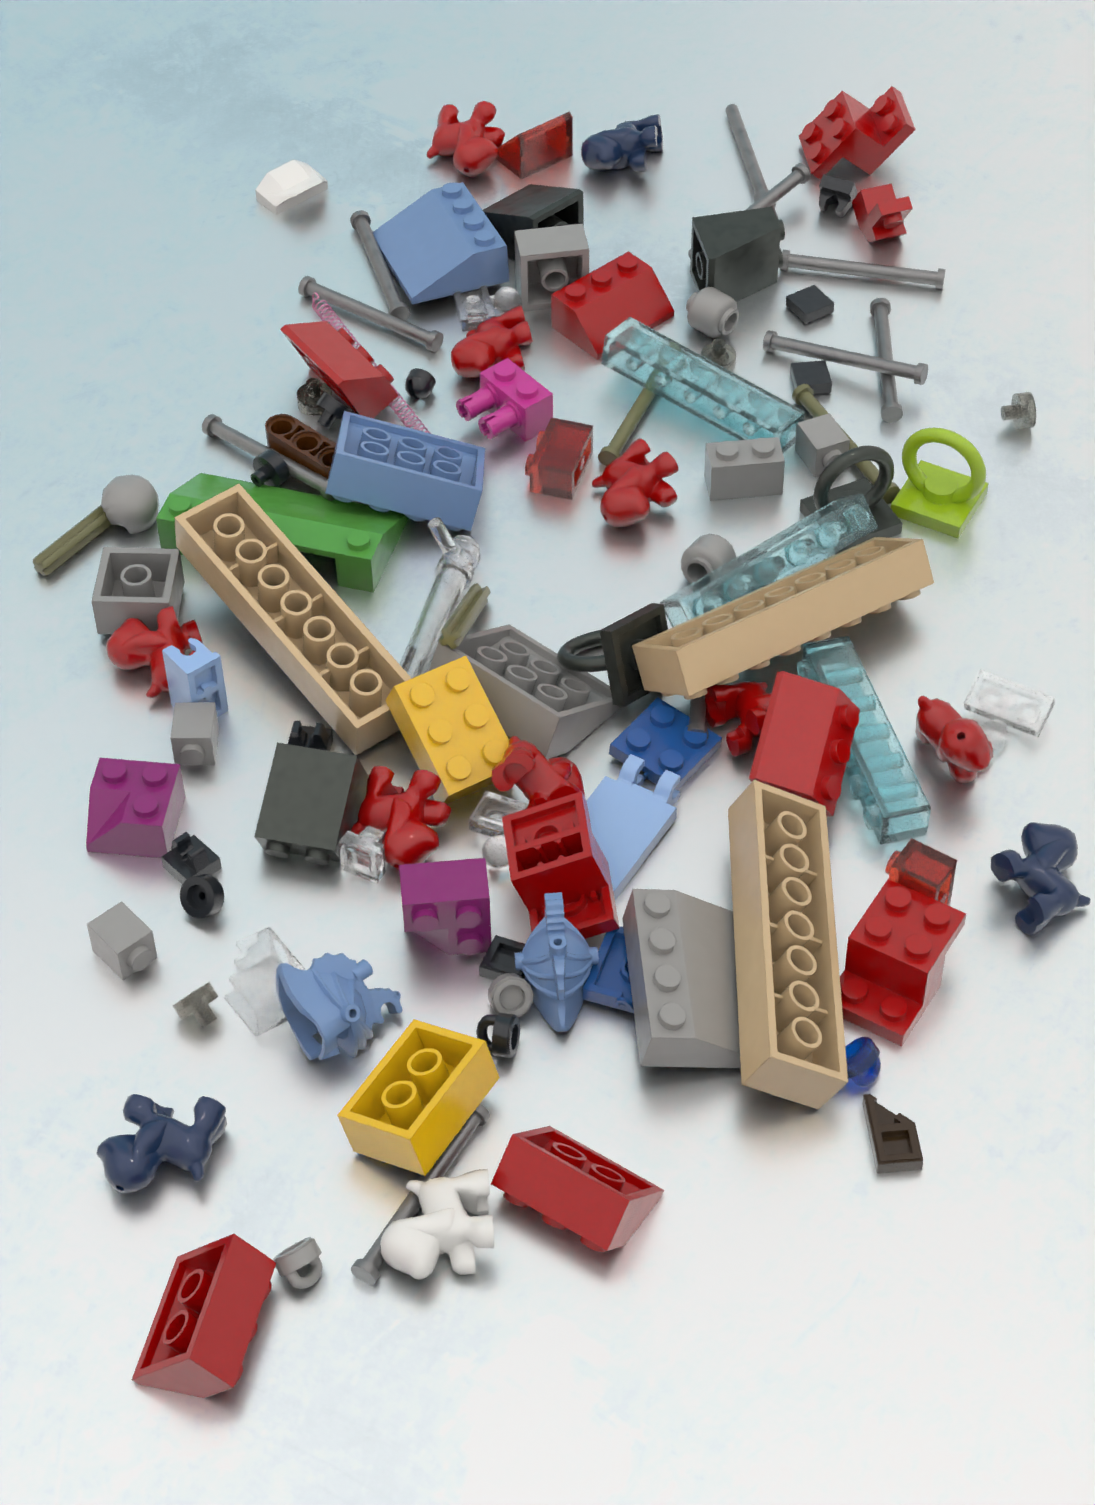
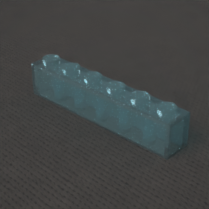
[601,317,805,453]
[660,493,879,627]
[797,636,931,845]

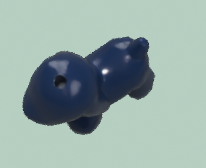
[581,114,663,172]
[991,822,1091,935]
[96,1094,227,1194]

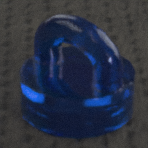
[845,1037,881,1087]

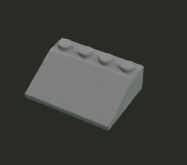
[429,624,623,759]
[622,889,741,1068]

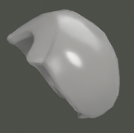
[101,475,159,534]

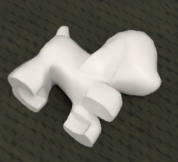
[380,1169,494,1280]

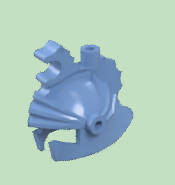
[514,892,599,1032]
[276,953,403,1060]

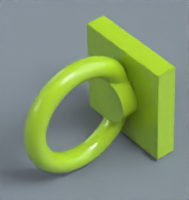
[891,427,989,538]

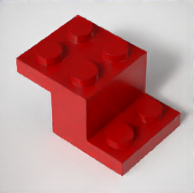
[799,86,916,180]
[502,791,620,939]
[840,879,967,1046]

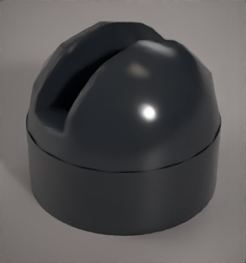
[405,368,436,400]

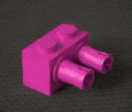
[456,358,553,442]

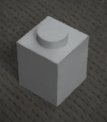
[795,413,850,477]
[170,702,219,766]
[87,901,158,980]

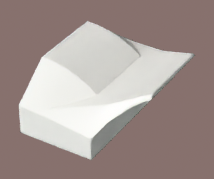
[255,159,328,215]

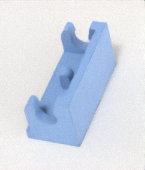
[162,638,228,717]

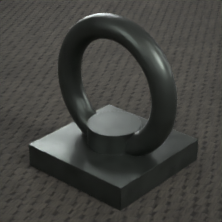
[800,445,902,555]
[557,603,668,707]

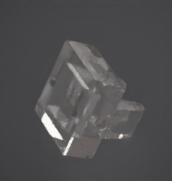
[339,826,386,884]

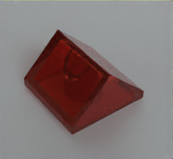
[496,111,573,179]

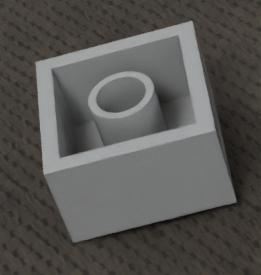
[514,224,589,311]
[91,547,185,635]

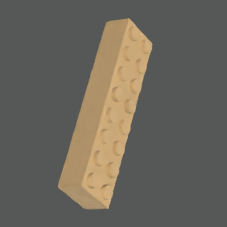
[174,484,412,756]
[632,537,934,700]
[728,780,848,1110]

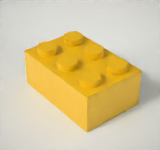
[385,656,509,804]
[337,1019,500,1176]

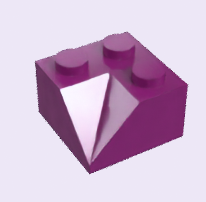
[86,758,186,858]
[399,858,492,955]

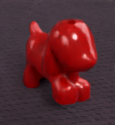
[427,101,505,177]
[451,306,533,378]
[592,438,679,528]
[106,606,203,699]
[705,681,771,757]
[915,696,994,784]
[492,736,585,809]
[350,766,452,870]

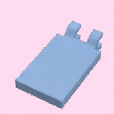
[587,754,680,900]

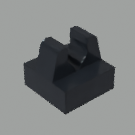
[819,174,858,218]
[288,721,333,751]
[161,832,222,884]

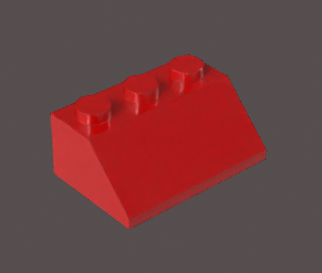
[551,251,674,360]
[280,321,398,419]
[749,671,860,817]
[491,1126,664,1252]
[131,1234,276,1398]

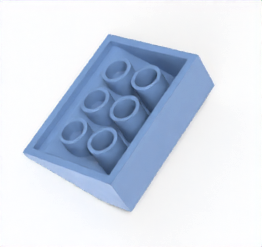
[373,182,509,304]
[325,411,485,531]

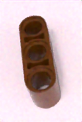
[265,414,336,479]

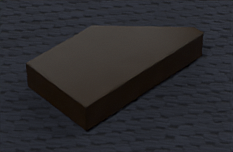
[862,1094,923,1174]

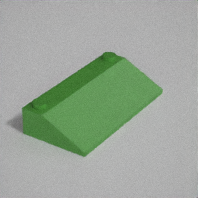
[156,473,409,593]

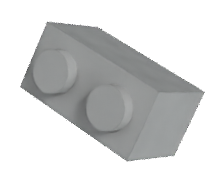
[704,437,785,501]

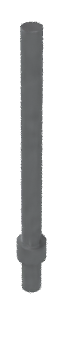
[725,104,779,220]

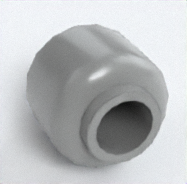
[686,287,739,338]
[681,534,737,590]

